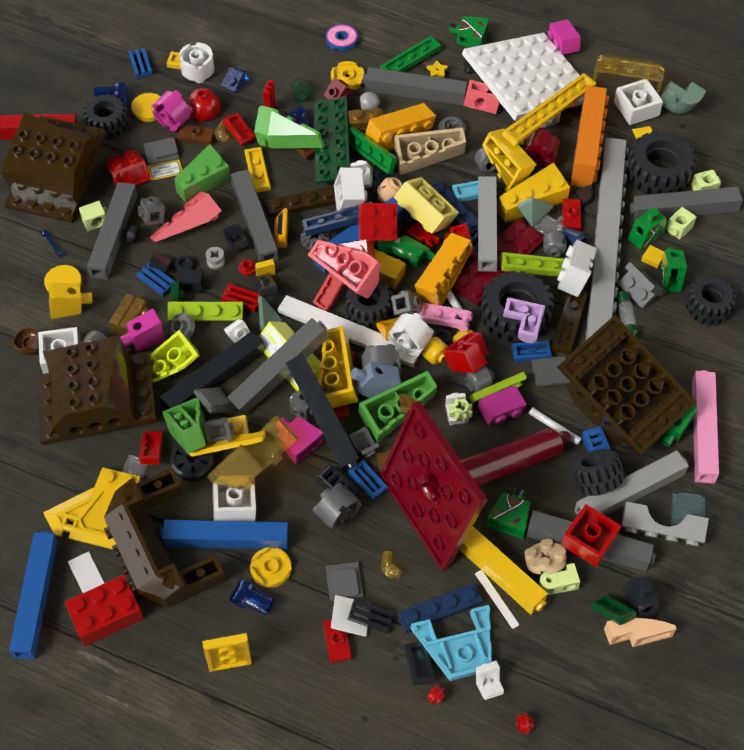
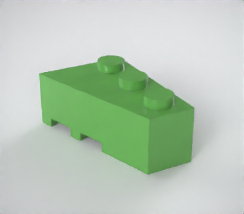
[174,144,230,203]
[163,397,206,454]

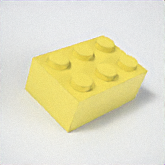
[394,177,459,234]

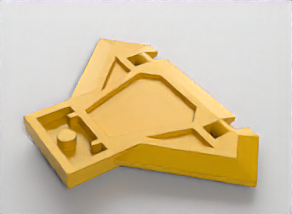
[43,467,141,549]

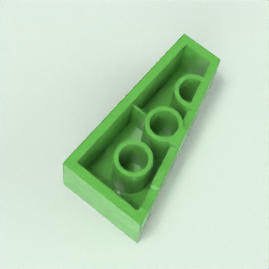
[358,371,437,443]

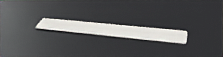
[475,570,519,629]

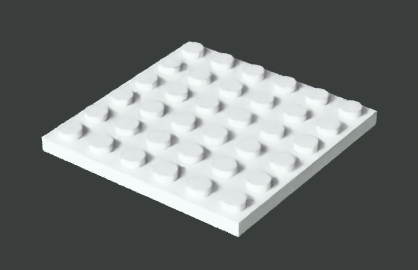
[462,33,584,121]

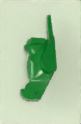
[377,236,435,268]

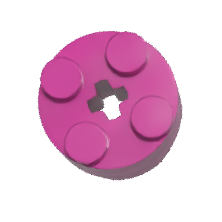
[151,90,193,131]

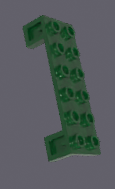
[314,96,352,184]

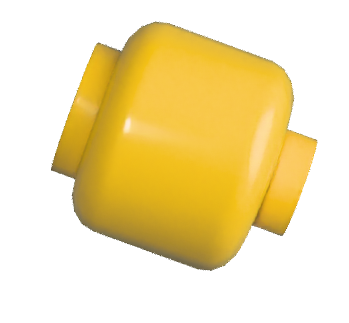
[421,337,448,365]

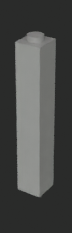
[478,176,497,271]
[574,451,688,516]

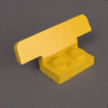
[189,415,266,456]

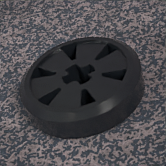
[171,444,215,481]

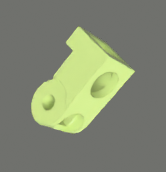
[539,563,580,595]

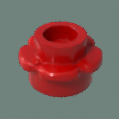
[238,260,256,277]
[426,684,445,705]
[517,712,533,734]

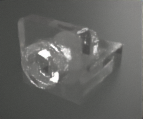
[534,214,564,235]

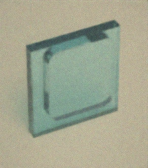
[671,492,705,526]

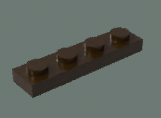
[265,186,336,218]
[552,290,588,355]

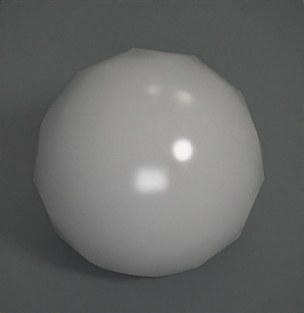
[360,92,380,110]

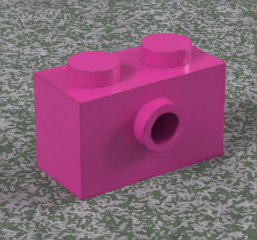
[548,19,581,55]
[477,385,527,426]

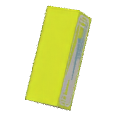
[259,321,320,391]

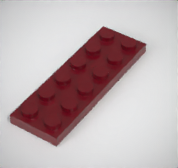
[452,218,544,307]

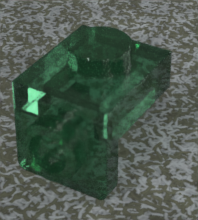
[290,78,311,103]

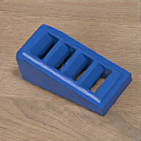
[582,426,611,452]

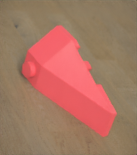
[150,191,222,242]
[308,240,380,298]

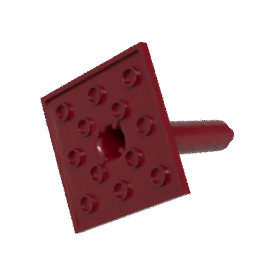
[380,401,572,571]

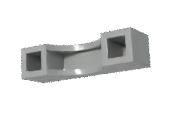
[621,502,709,547]

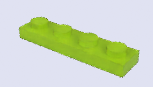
[500,252,564,277]
[168,302,243,321]

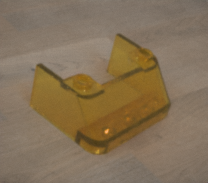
[592,53,665,95]
[207,415,298,490]

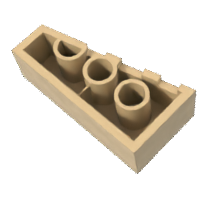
[394,128,466,175]

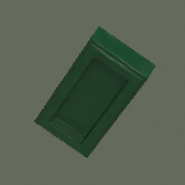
[591,595,636,626]

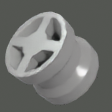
[206,247,225,270]

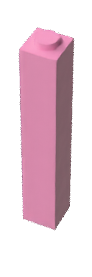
[692,370,719,484]

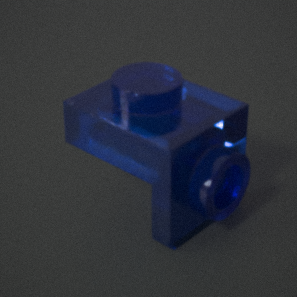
[221,67,248,93]

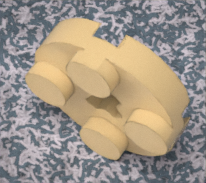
[525,539,567,574]

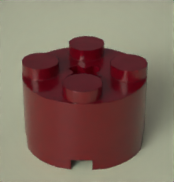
[523,129,560,168]

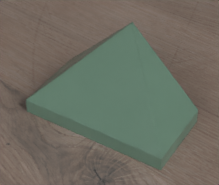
[518,197,553,227]
[258,296,282,332]

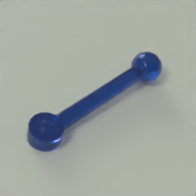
[41,230,62,257]

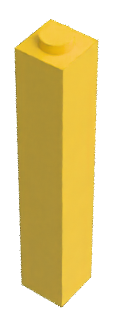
[459,526,548,615]

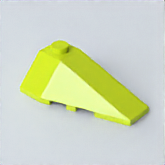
[150,330,199,383]

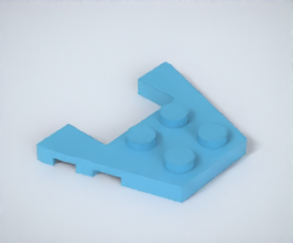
[411,605,492,681]

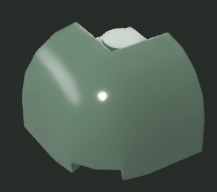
[660,81,706,114]

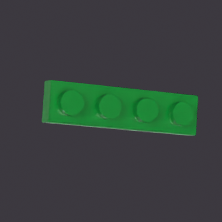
[380,36,441,72]
[349,126,397,174]

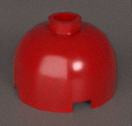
[187,88,221,122]

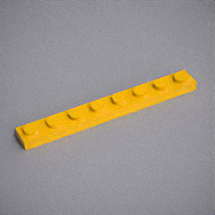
[502,73,596,146]

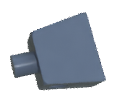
[351,362,401,398]

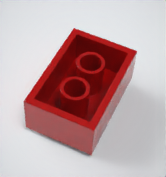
[65,575,143,647]

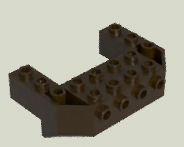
[104,467,225,607]

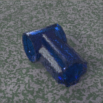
[93,82,128,104]
[285,106,314,129]
[229,580,274,616]

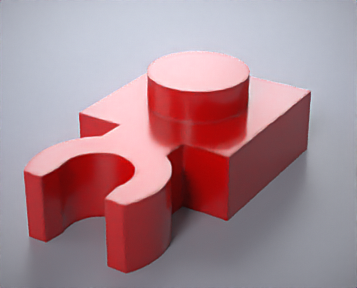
[407,221,439,250]

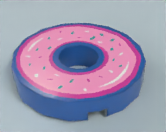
[326,24,358,51]

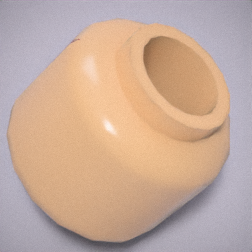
[377,177,402,203]

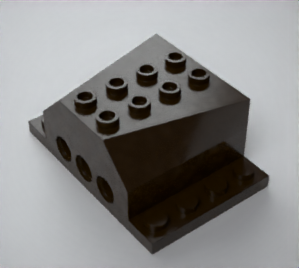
[0,112,106,223]
[557,315,697,456]
[37,335,157,445]

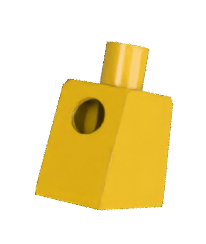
[49,283,92,319]

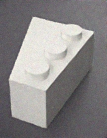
[557,240,597,297]

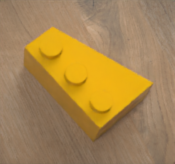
[482,128,536,192]

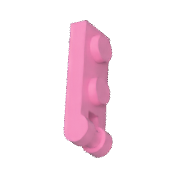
[419,303,473,332]

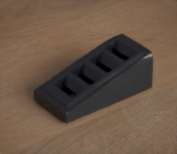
[317,463,360,497]

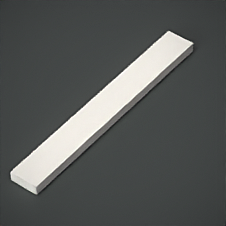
[278,295,419,367]

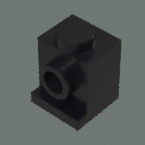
[176,268,204,294]

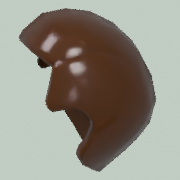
[12,328,39,355]

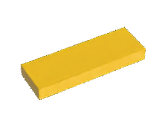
[244,147,271,193]

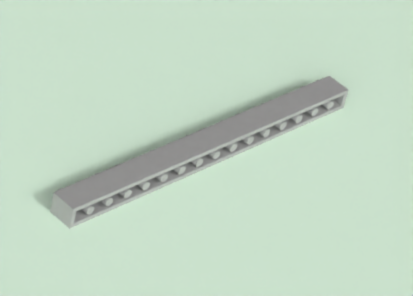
[586,138,629,340]

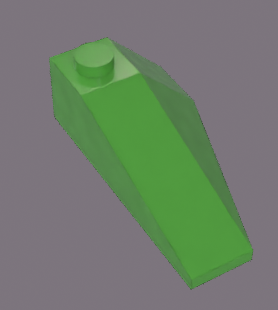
[254,106,325,148]

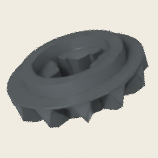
[438,117,466,132]
[301,230,329,250]

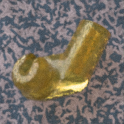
[214,120,229,143]
[381,551,402,579]

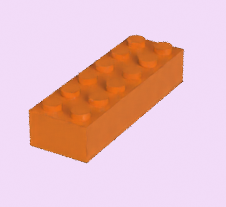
[570,85,609,188]

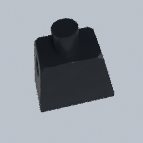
[622,576,659,620]

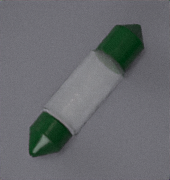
[616,290,638,337]

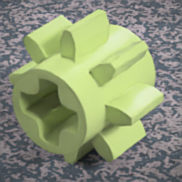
[449,398,473,423]

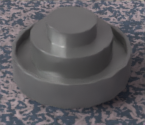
[170,313,195,339]

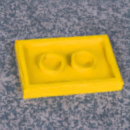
[202,633,252,672]

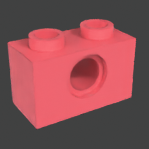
[463,80,499,114]

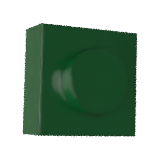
[170,281,184,302]

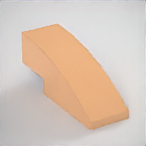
[604,618,676,647]

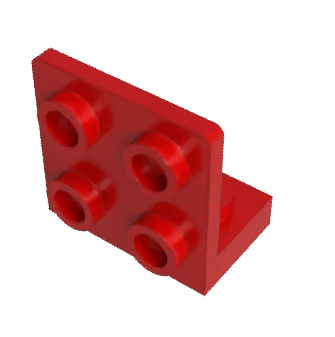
[104,151,151,187]

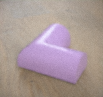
[503,297,545,343]

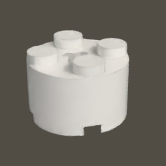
[180,43,215,83]
[388,313,434,357]

